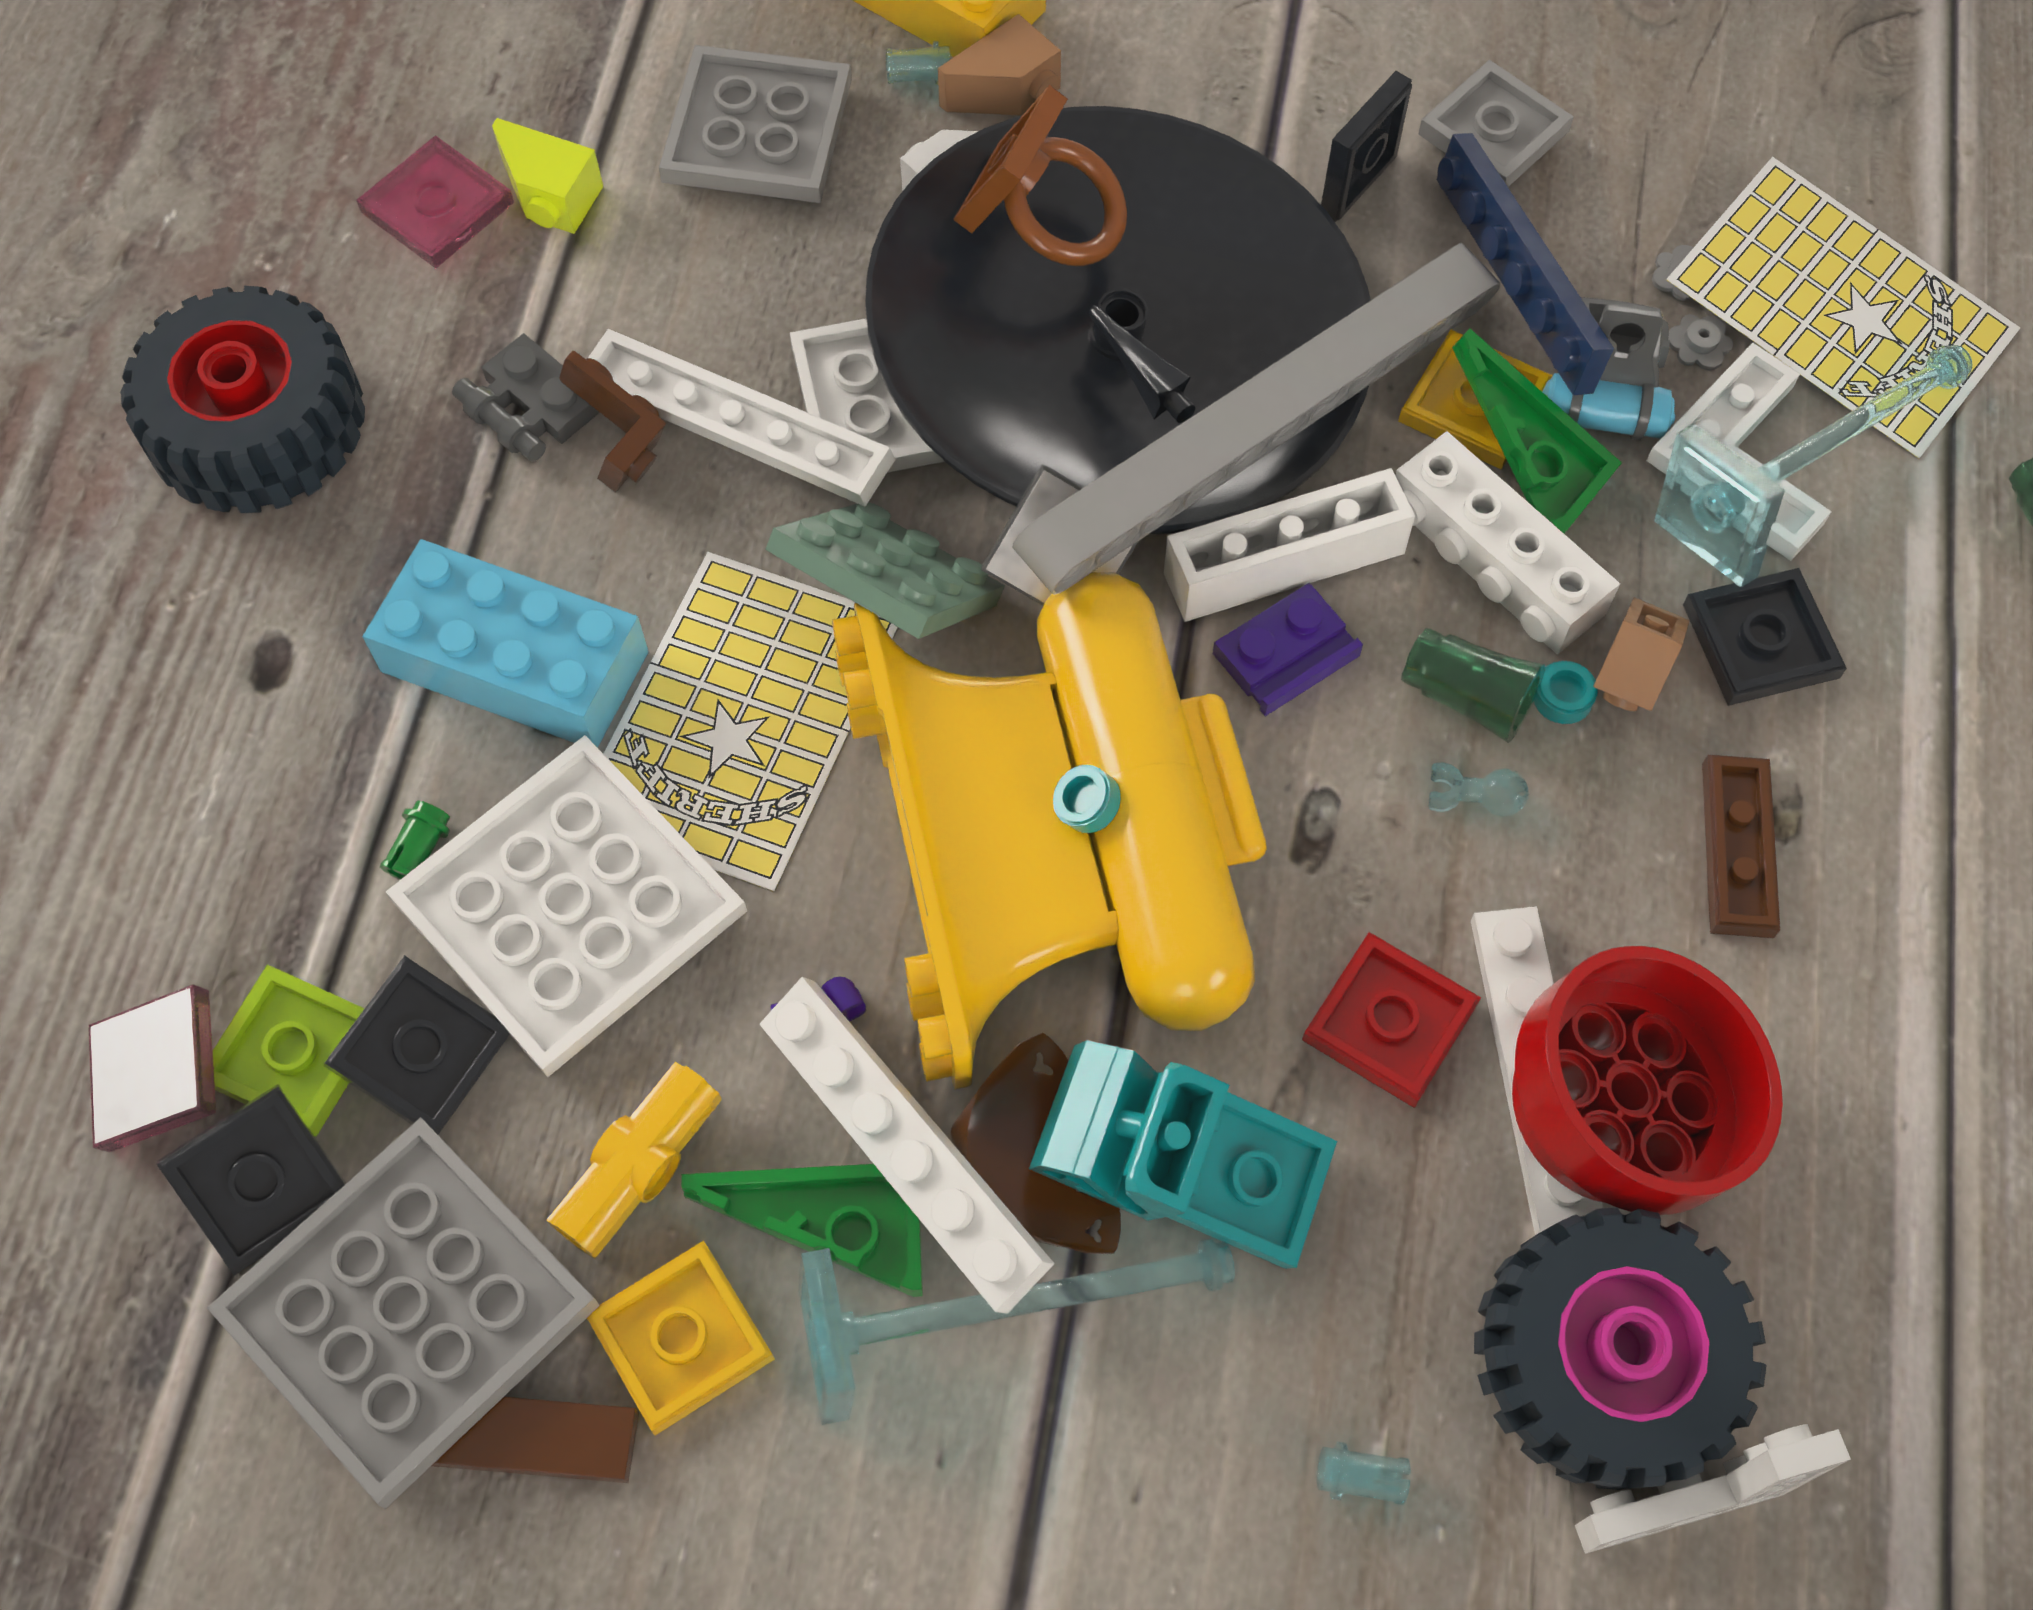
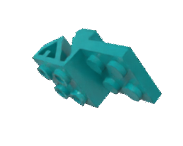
[1029,1040,1337,1269]

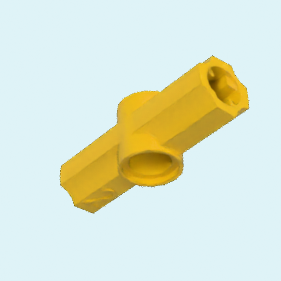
[547,1062,722,1259]

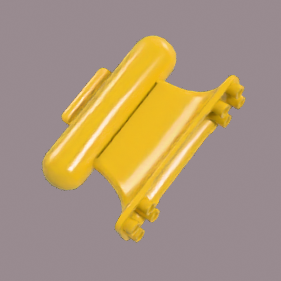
[832,572,1267,1090]

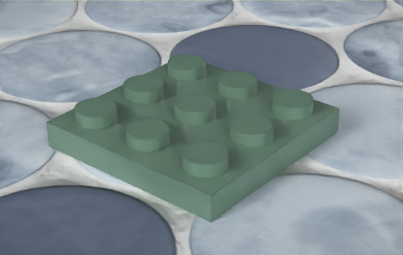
[765,502,1005,639]

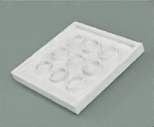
[386,735,747,1077]

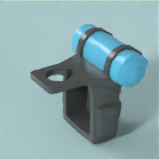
[1543,297,1676,441]

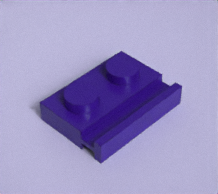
[1212,583,1363,717]

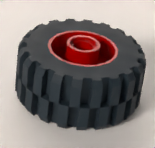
[120,286,365,513]

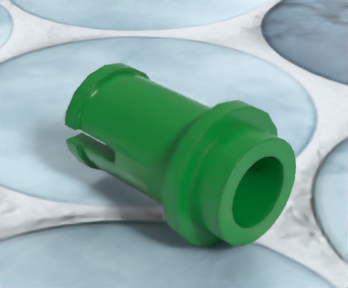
[380,800,450,880]

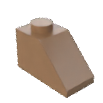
[938,14,1061,115]
[1593,597,1690,711]

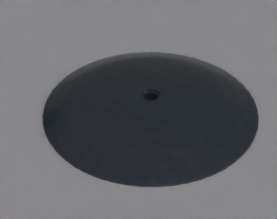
[865,106,1371,535]

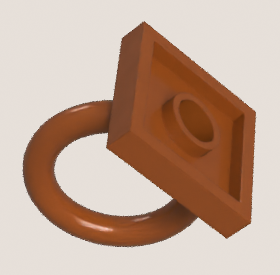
[954,85,1127,266]

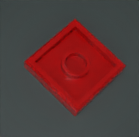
[1302,932,1481,1108]

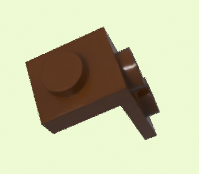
[559,351,666,493]

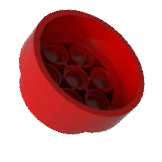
[1512,946,1783,1215]

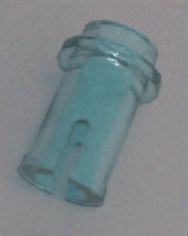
[886,41,951,86]
[1317,1442,1411,1505]

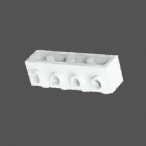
[1395,431,1620,655]
[1164,468,1415,622]

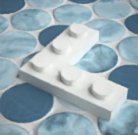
[1647,343,1832,561]
[1575,1424,1851,1554]

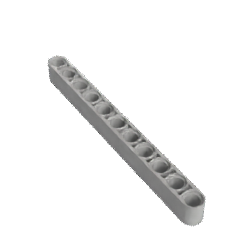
[1012,243,1501,595]

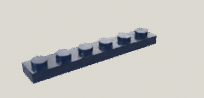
[1436,133,1614,395]

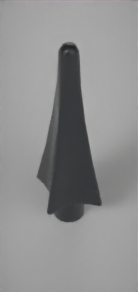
[1089,305,1196,423]

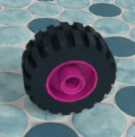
[1474,1207,1767,1490]

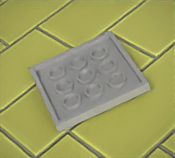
[207,1117,600,1509]

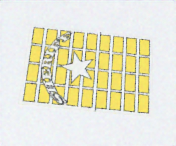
[1666,157,2020,458]
[603,552,898,891]

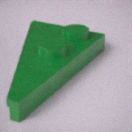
[1452,328,1622,534]
[681,1164,923,1297]

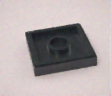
[1321,71,1412,222]
[1683,568,1847,706]
[324,955,510,1135]
[157,1084,346,1275]

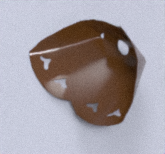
[951,1033,1121,1254]

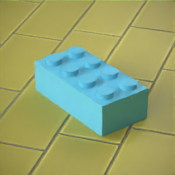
[362,539,649,748]

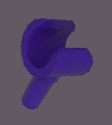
[771,976,866,1022]

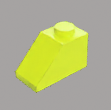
[492,118,603,234]

